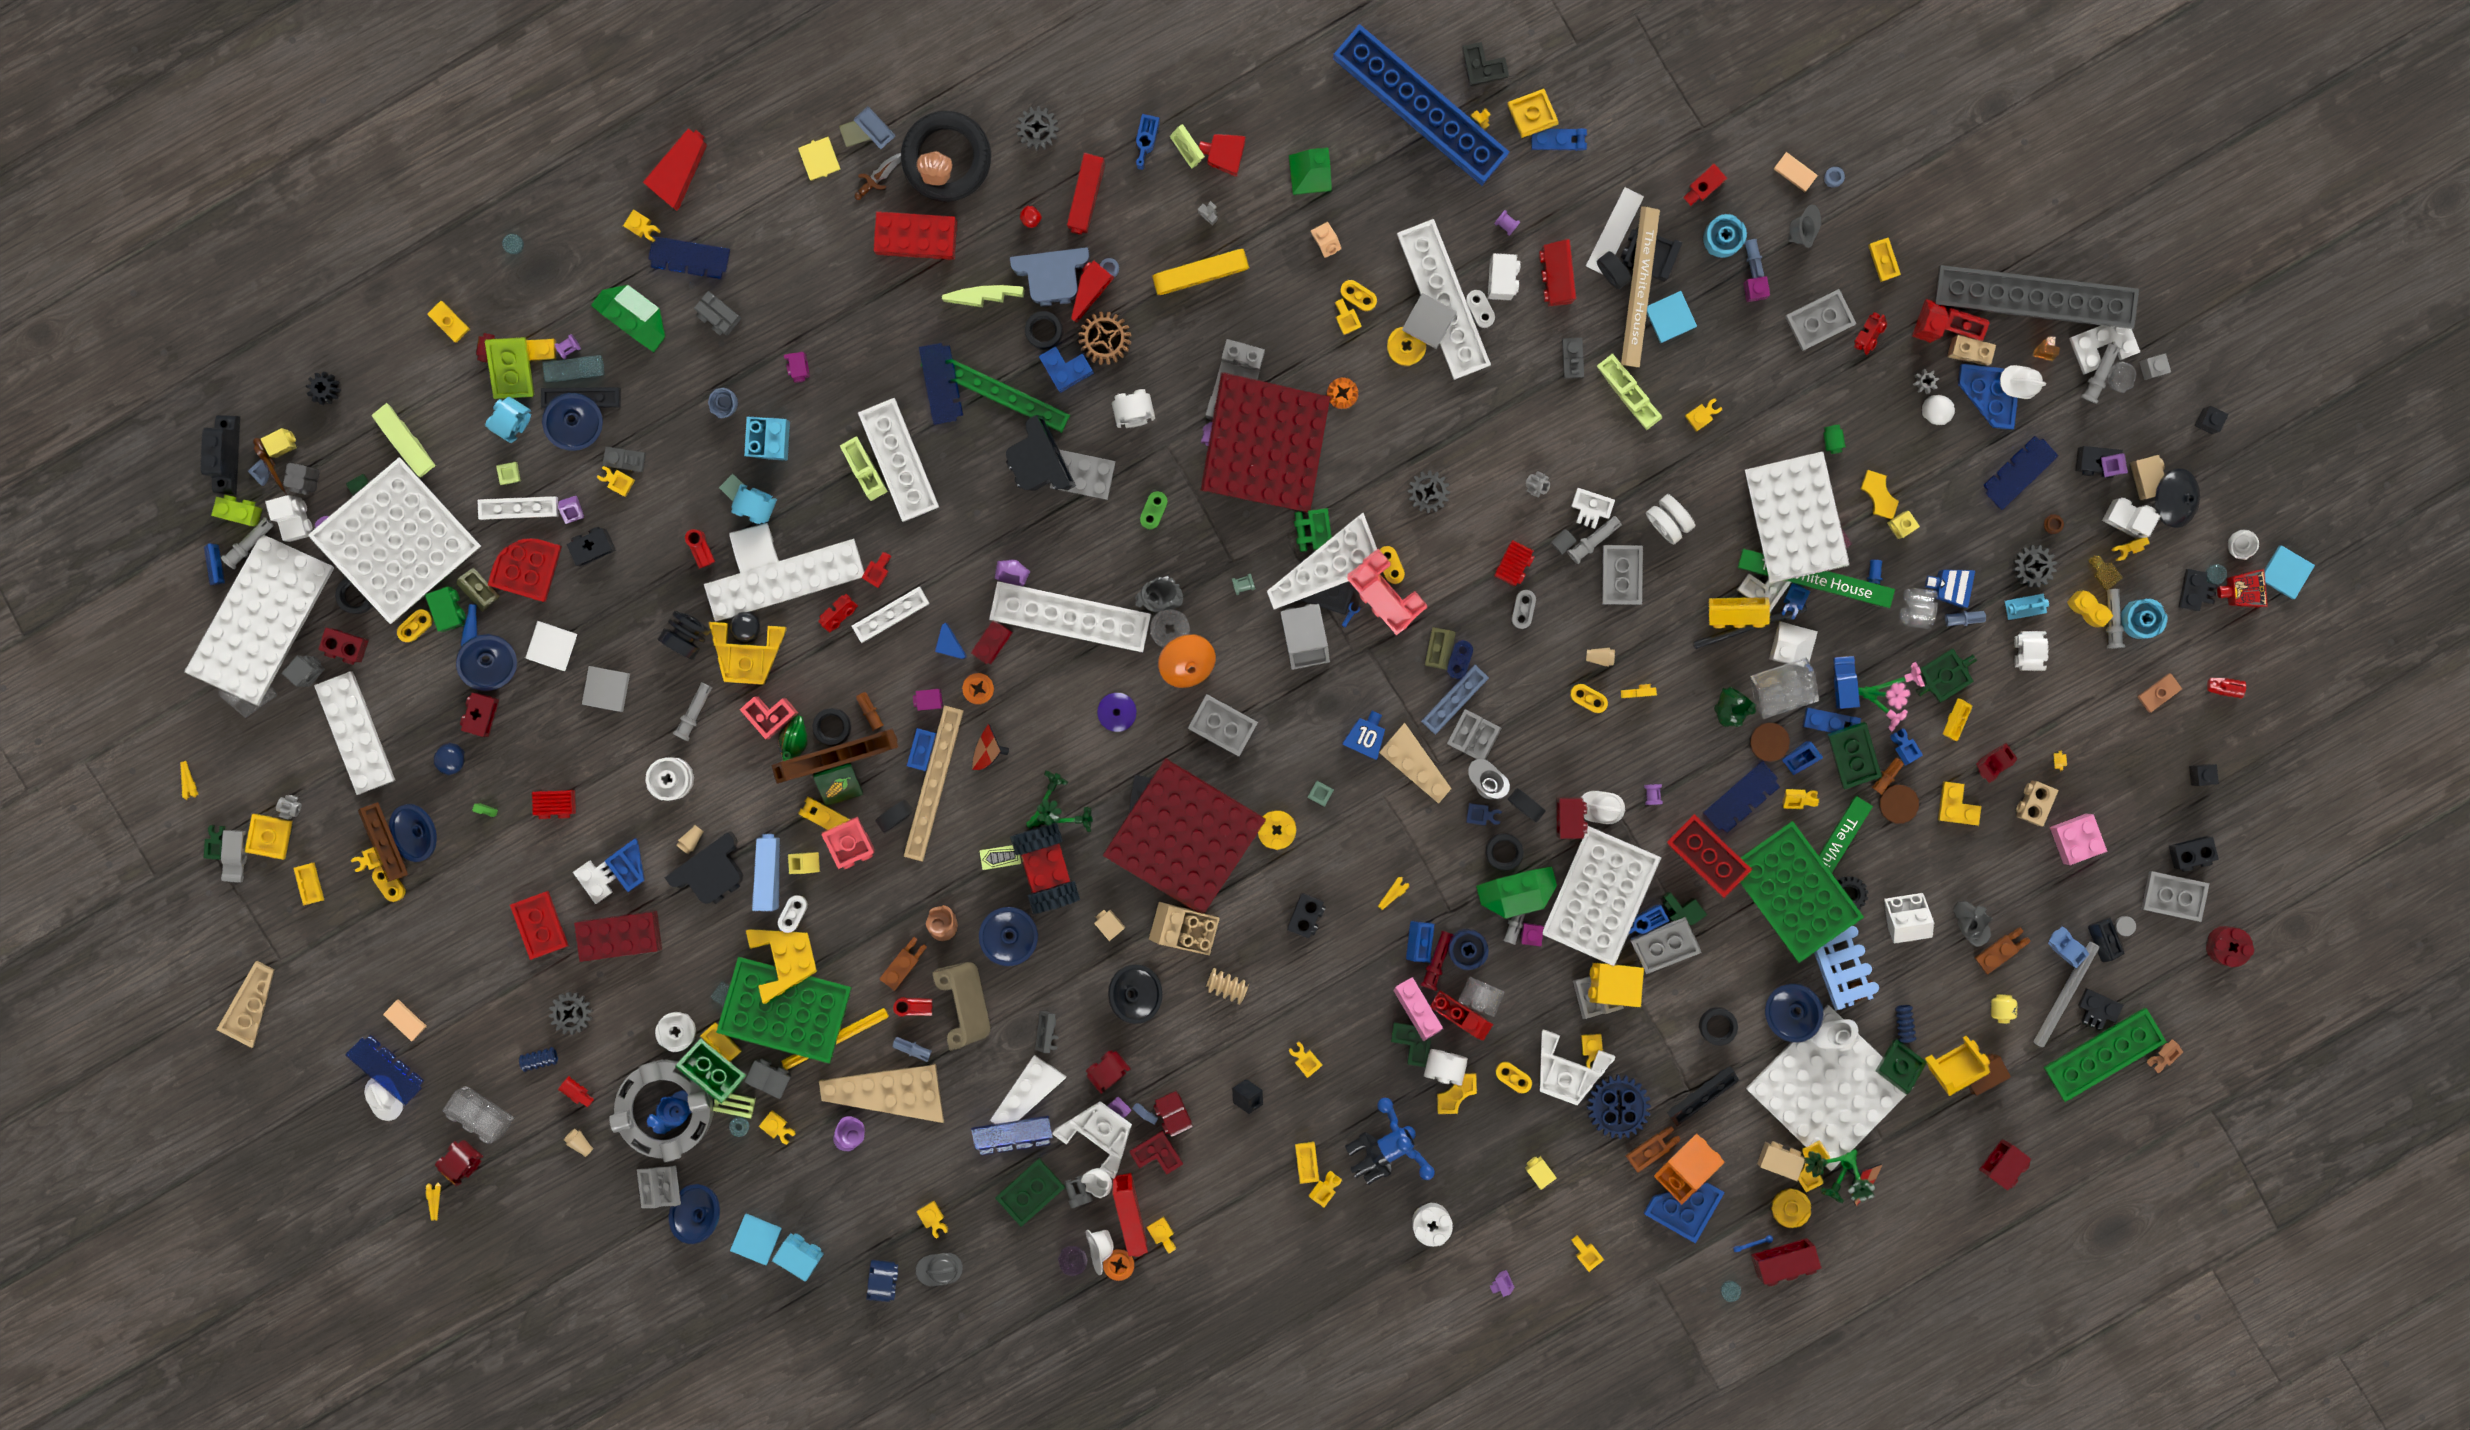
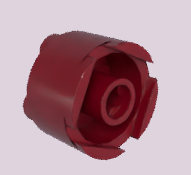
[2206,926,2254,967]
[1086,1050,1131,1094]
[435,1140,483,1186]

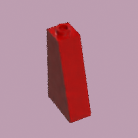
[643,128,707,211]
[1067,153,1105,235]
[1112,1173,1148,1257]

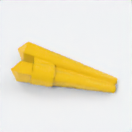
[180,761,198,800]
[1378,877,1409,910]
[425,1183,441,1221]

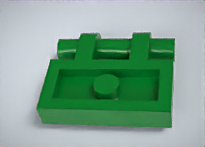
[1294,508,1332,552]

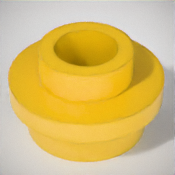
[2054,751,2067,770]

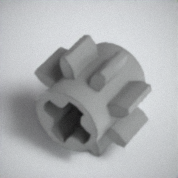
[1913,369,1939,394]
[1526,471,1550,497]
[276,795,301,820]

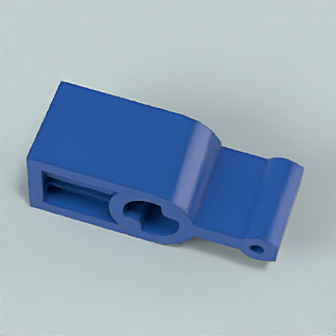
[1136,114,1160,170]
[1833,656,1860,709]
[1629,904,1669,934]

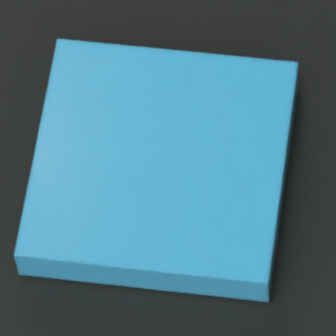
[1647,291,1697,344]
[2264,545,2315,599]
[730,1214,782,1265]

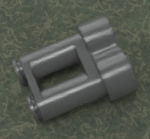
[1064,1175,1093,1209]

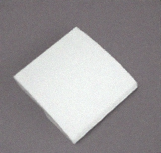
[729,523,779,573]
[525,621,577,671]

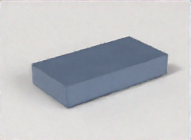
[854,106,895,149]

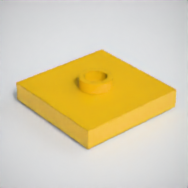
[1507,89,1558,138]
[245,814,293,860]

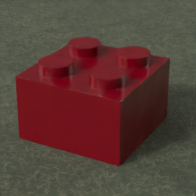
[1556,797,1588,839]
[1979,1139,2032,1191]

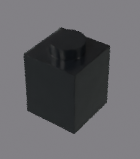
[2194,406,2229,434]
[2189,764,2219,786]

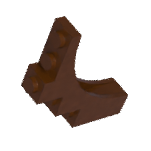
[771,729,898,784]

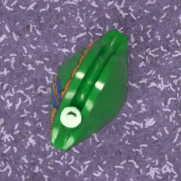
[778,715,808,761]

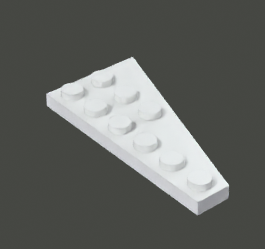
[1267,513,1377,609]

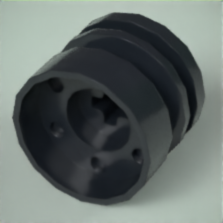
[658,610,711,660]

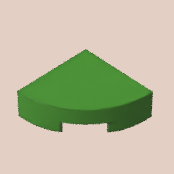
[472,803,498,817]

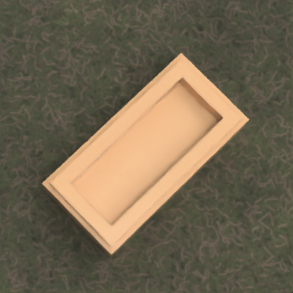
[1774,152,1818,192]
[383,1000,427,1041]

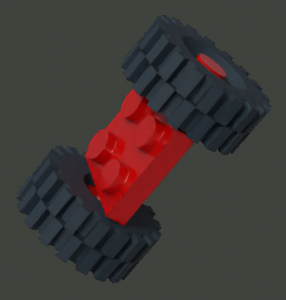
[1010,823,1080,914]

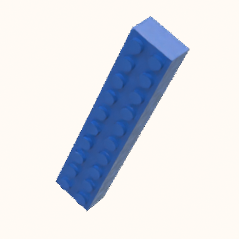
[1333,24,1509,186]

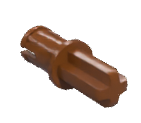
[856,692,884,731]
[1872,758,1904,795]

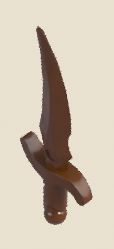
[253,438,287,495]

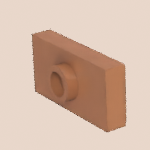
[2137,673,2182,712]

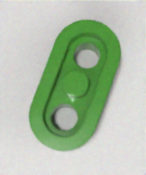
[1140,491,1167,530]

